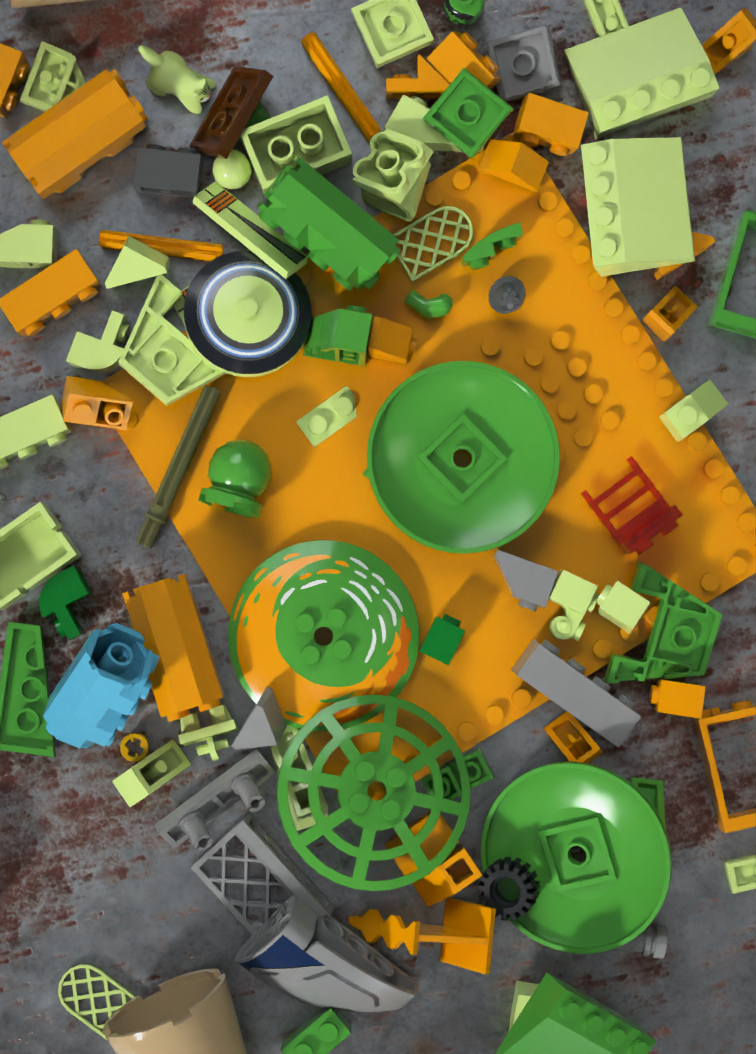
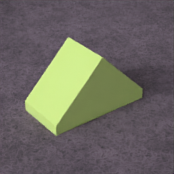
[105,236,171,289]

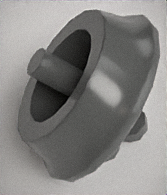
[488,276,525,314]

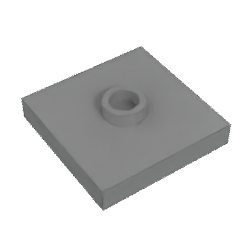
[486,24,562,103]

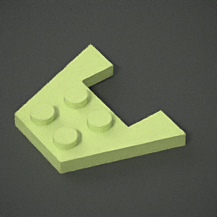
[119,274,226,406]

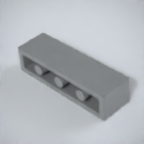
[511,638,641,748]

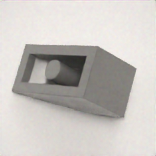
[493,550,558,612]

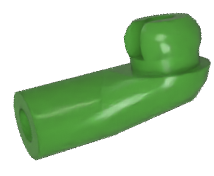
[404,290,453,319]

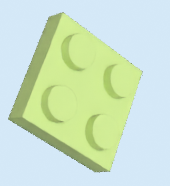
[351,0,434,68]

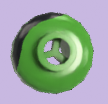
[444,0,485,26]

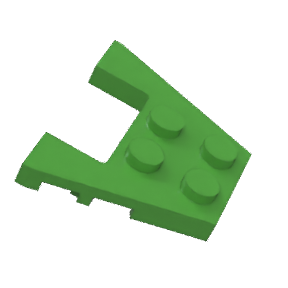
[604,561,722,684]

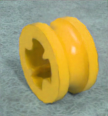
[120,732,150,762]

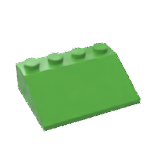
[495,972,657,1054]

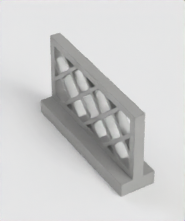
[190,813,335,935]

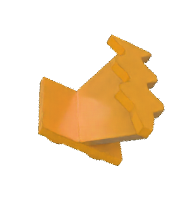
[348,897,496,974]

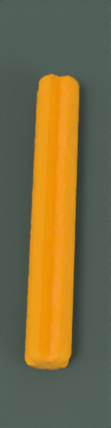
[301,32,381,142]
[99,230,224,261]

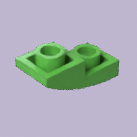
[461,223,523,270]
[421,748,495,800]

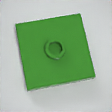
[423,68,513,160]

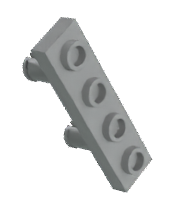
[154,748,276,851]

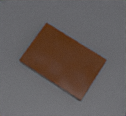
[189,66,274,159]

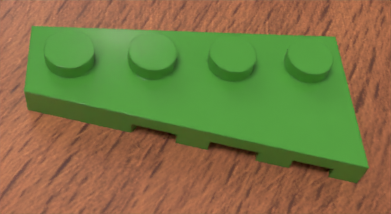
[0,622,56,757]

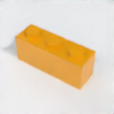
[0,249,102,337]

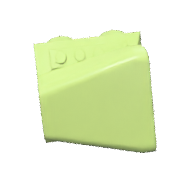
[350,128,434,222]

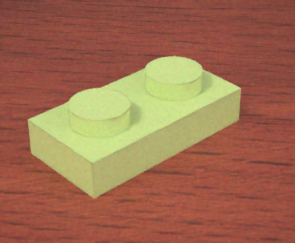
[296,386,357,447]

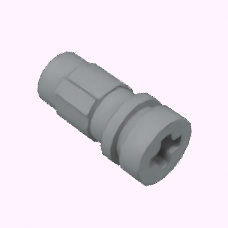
[612,925,668,959]

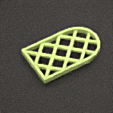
[393,206,473,282]
[58,964,136,1040]

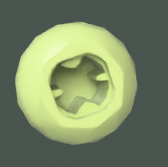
[212,150,252,189]

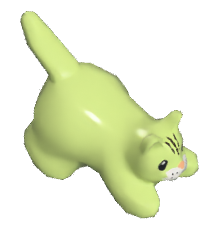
[139,45,217,114]

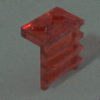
[581,456,683,555]

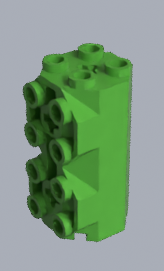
[257,155,401,291]

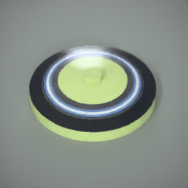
[184,250,311,377]

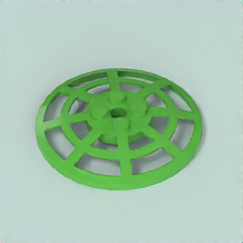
[277,695,470,891]

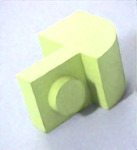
[66,310,130,374]

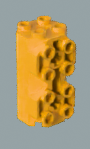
[1,69,148,199]
[122,574,225,722]

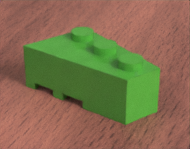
[303,305,372,367]

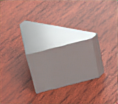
[231,686,287,750]

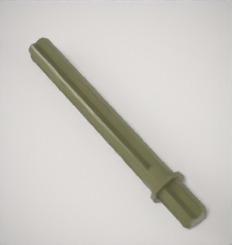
[136,385,221,548]

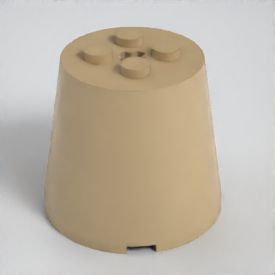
[103,969,247,1054]

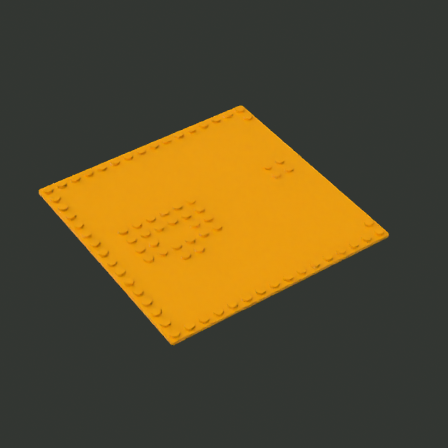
[101,133,756,801]

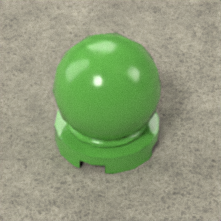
[198,440,271,518]

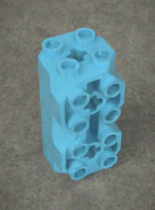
[43,623,159,748]

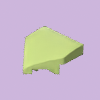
[20,41,86,111]

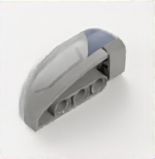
[235,895,419,1012]

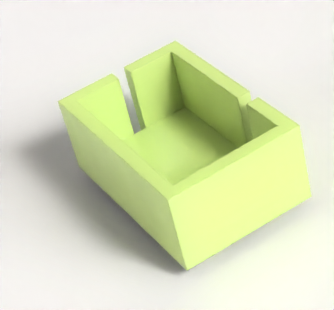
[0,502,83,610]

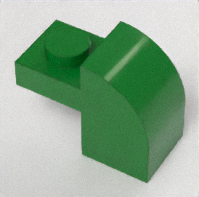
[39,565,93,640]

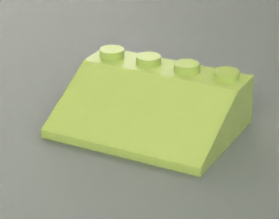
[563,7,720,139]
[581,137,695,277]

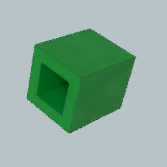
[419,614,465,665]

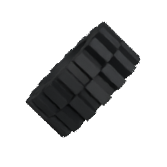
[477,857,540,921]

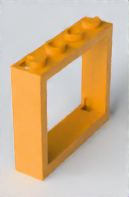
[693,700,756,833]

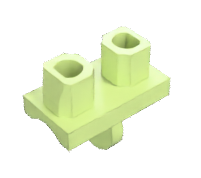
[178,705,240,761]

